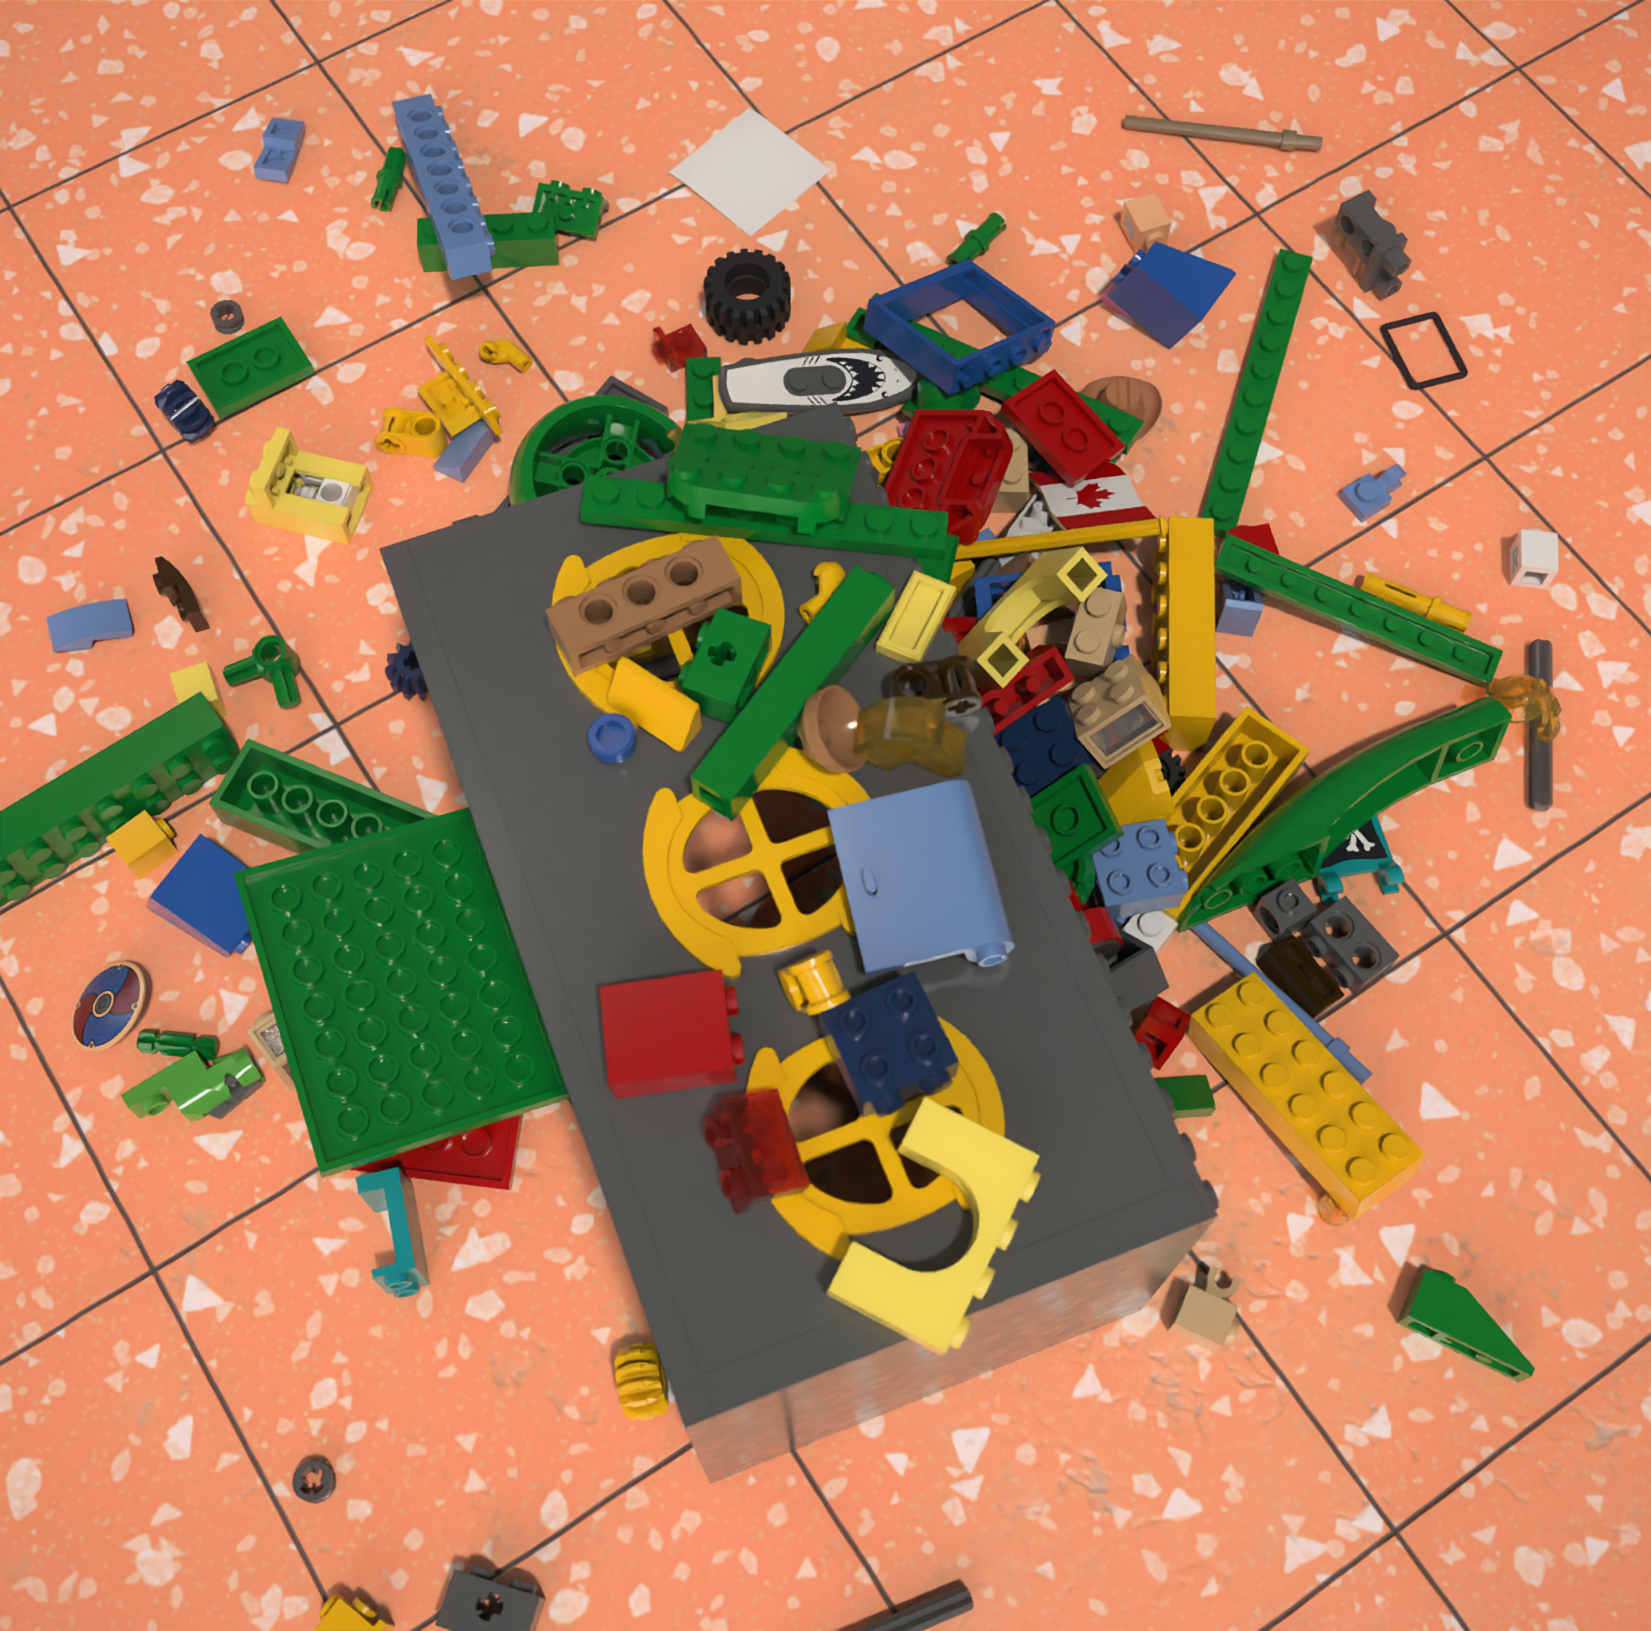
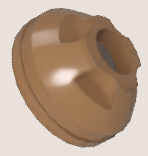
[797,685,870,774]

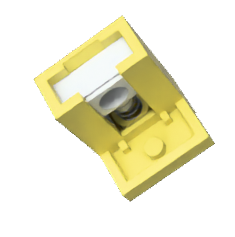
[245,427,374,545]

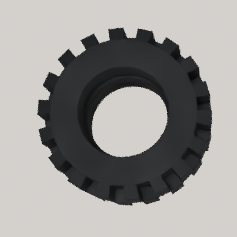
[704,249,791,345]

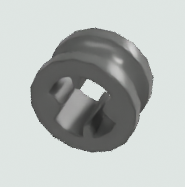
[210,300,245,335]
[292,1460,337,1504]

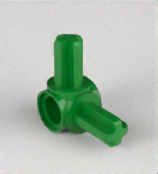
[223,635,301,708]

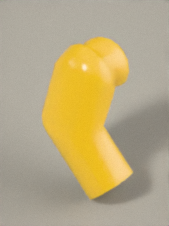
[479,339,533,372]

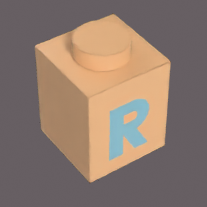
[1119,193,1171,253]

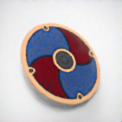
[70,961,146,1053]

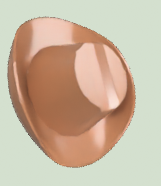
[1082,376,1162,441]

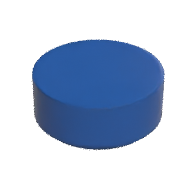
[587,713,637,764]

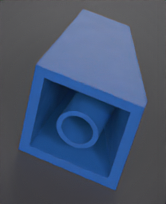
[1107,241,1237,350]
[146,833,252,958]

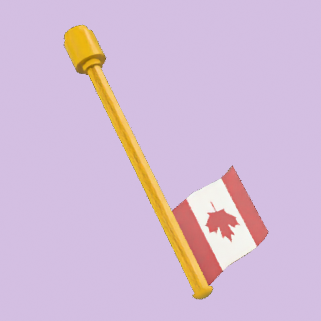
[954,463,1168,561]

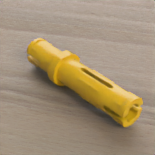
[1360,571,1473,634]

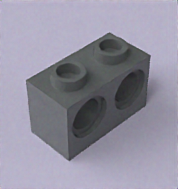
[1301,895,1400,996]

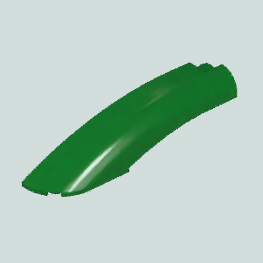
[1176,696,1512,933]

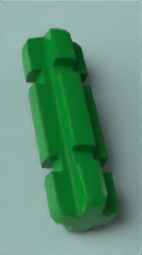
[136,1029,219,1060]

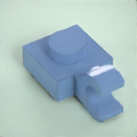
[1338,464,1407,523]

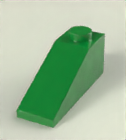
[1397,1269,1535,1382]

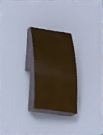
[153,556,210,633]

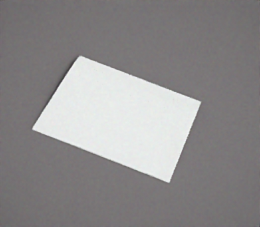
[668,108,831,237]

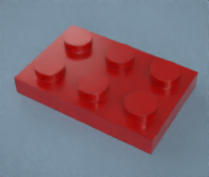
[1000,369,1126,488]

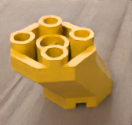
[1097,740,1175,826]

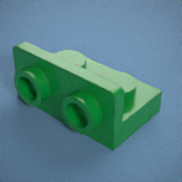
[532,180,610,240]

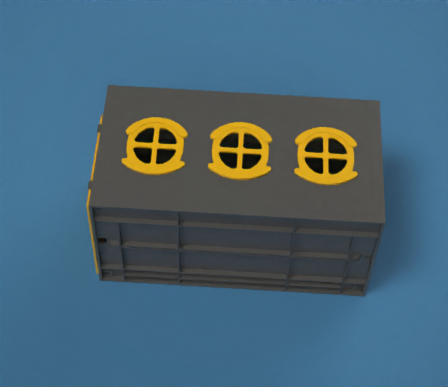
[379,402,1219,1484]

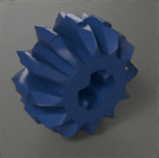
[154,379,215,443]
[385,639,429,701]

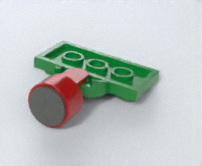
[1030,763,1125,961]

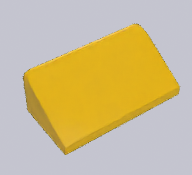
[607,656,702,752]

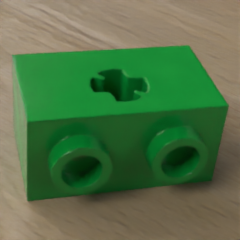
[677,607,772,724]

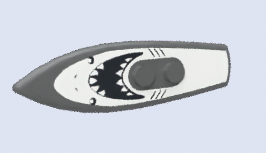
[718,348,924,414]

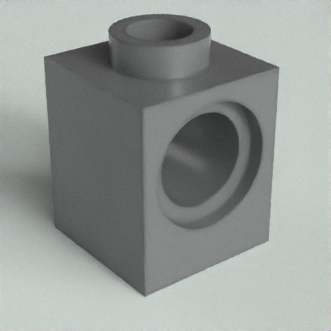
[1252,878,1317,944]

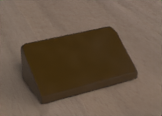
[1256,935,1345,1019]

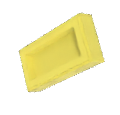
[876,570,956,664]

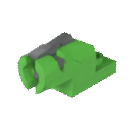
[121,1046,266,1122]

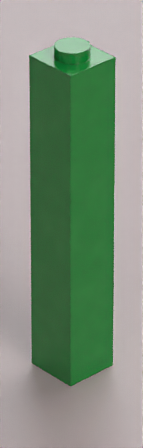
[690,565,895,822]

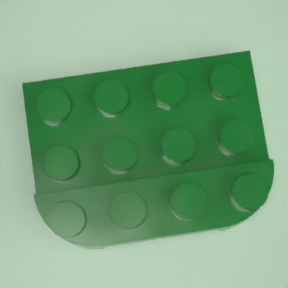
[667,423,862,534]

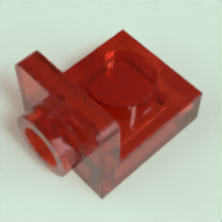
[651,323,708,373]

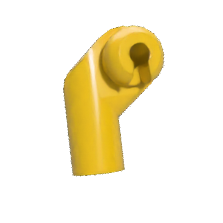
[799,561,846,624]

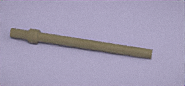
[1124,115,1323,151]

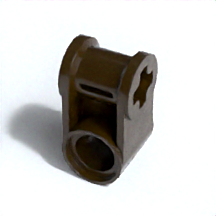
[888,655,983,723]

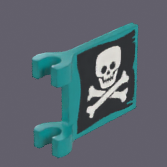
[1317,816,1405,905]

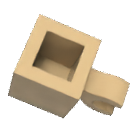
[1168,1267,1240,1353]

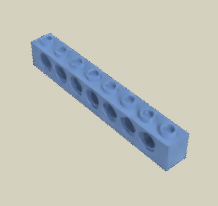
[392,94,496,280]

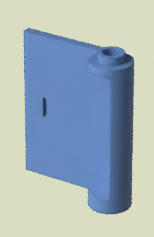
[827,780,1015,976]

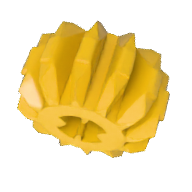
[614,1343,669,1421]

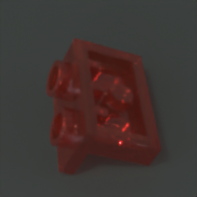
[704,1088,810,1214]

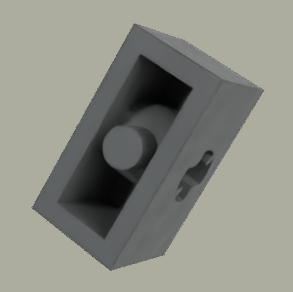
[435,1564,546,1631]

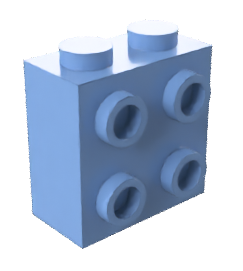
[1092,818,1188,919]

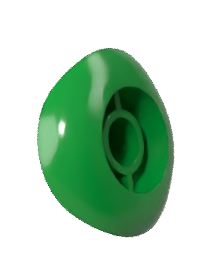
[900,376,980,419]

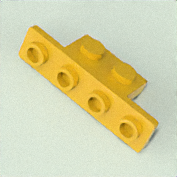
[417,335,503,437]

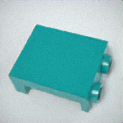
[356,1167,430,1298]

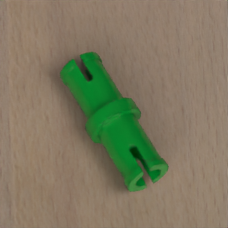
[947,212,1007,266]

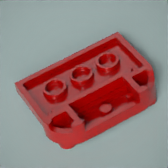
[884,409,1013,546]
[349,1114,523,1191]

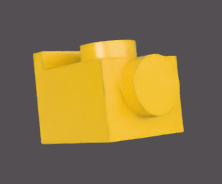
[315,1593,395,1631]

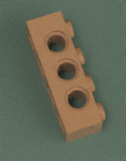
[545,535,742,677]

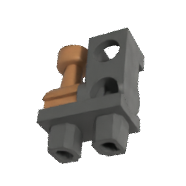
[1330,190,1412,299]

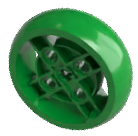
[509,395,682,506]

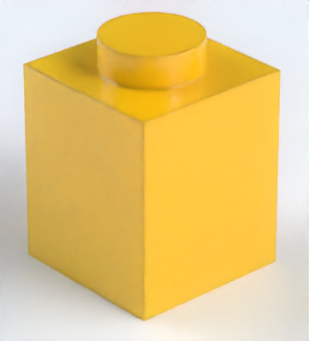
[106,810,178,880]

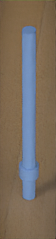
[1190,922,1373,1085]

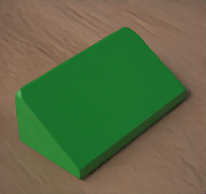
[1154,1075,1216,1119]

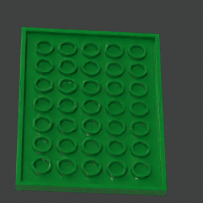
[233,807,570,1178]

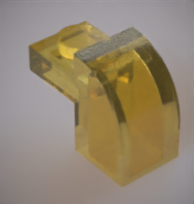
[853,696,967,779]

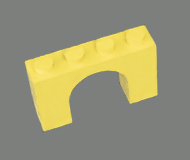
[957,546,1108,689]
[826,1097,1041,1355]

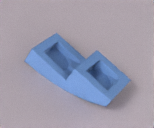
[253,117,305,183]
[46,599,133,652]

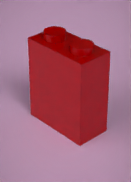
[599,969,745,1099]

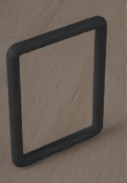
[1380,312,1468,390]

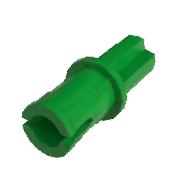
[371,147,407,212]

